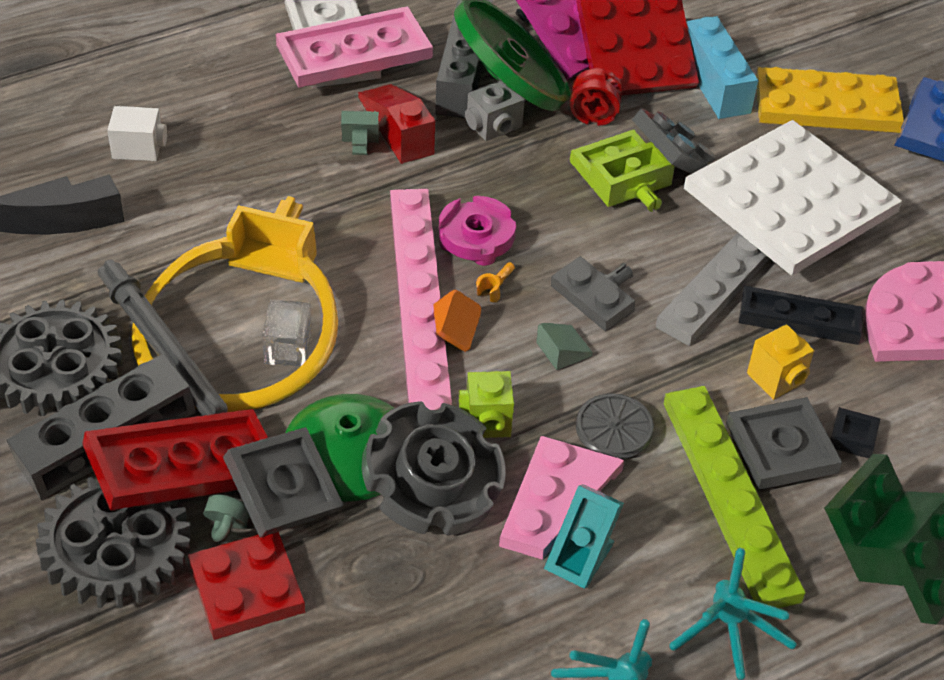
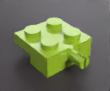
[570,129,675,212]

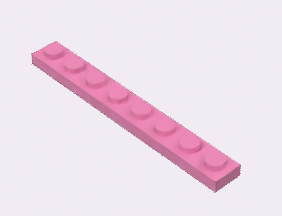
[390,189,452,410]

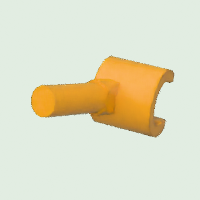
[476,262,515,303]

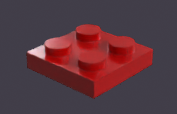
[188,532,305,640]

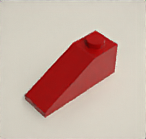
[358,84,436,164]

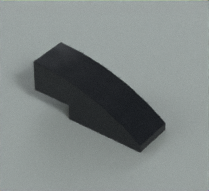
[0,174,125,235]

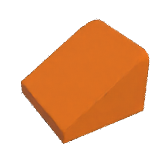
[433,290,481,352]

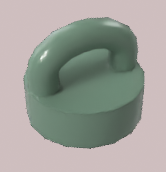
[203,495,250,542]

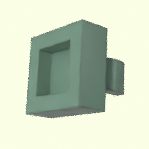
[341,111,379,155]

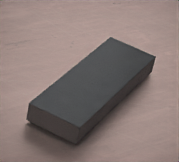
[738,285,863,345]

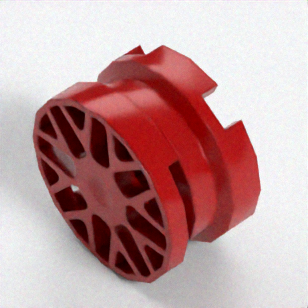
[570,68,623,126]

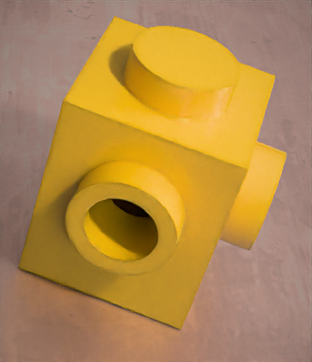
[747,324,815,400]

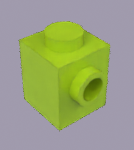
[459,371,514,438]

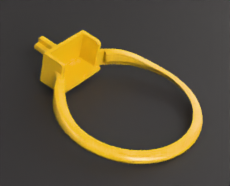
[131,196,338,412]

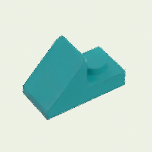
[544,484,624,589]

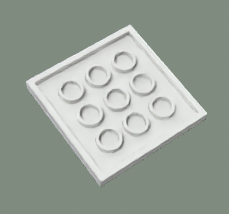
[684,120,902,276]

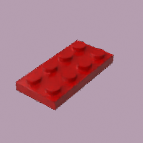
[82,409,268,510]

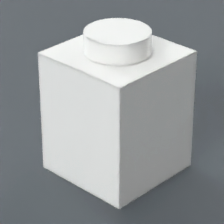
[107,106,167,161]

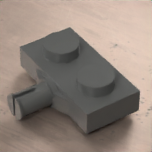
[551,256,635,332]

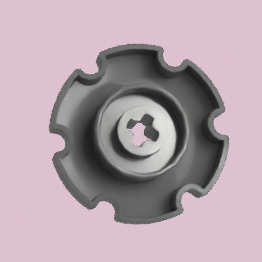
[362,401,506,535]

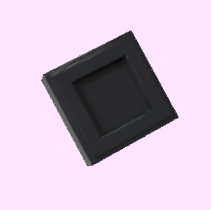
[830,407,881,459]

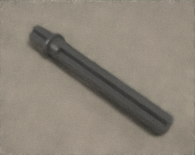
[98,259,227,416]

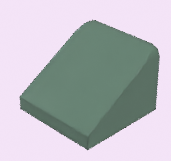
[536,323,593,370]

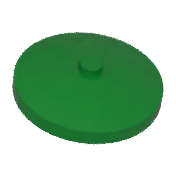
[454,0,571,111]

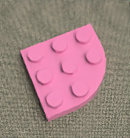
[863,261,944,362]

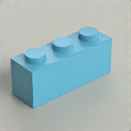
[686,16,758,119]

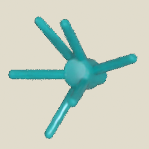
[669,548,797,680]
[551,619,652,680]

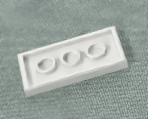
[285,0,381,88]

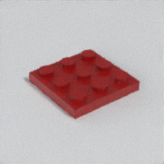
[576,0,699,96]

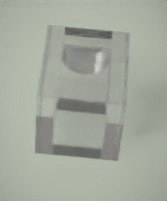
[262,299,312,367]

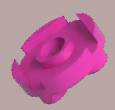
[439,196,516,266]

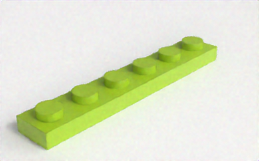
[663,386,805,608]

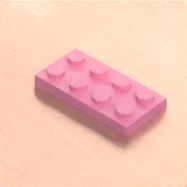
[276,6,433,88]

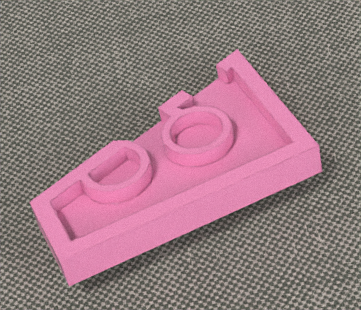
[499,436,624,560]

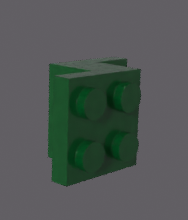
[824,454,944,625]

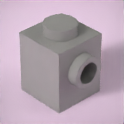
[465,81,524,141]

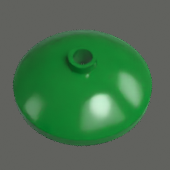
[286,394,394,502]

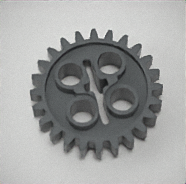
[0,300,123,416]
[36,477,191,608]

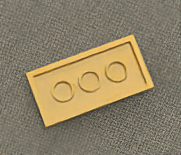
[756,67,904,133]

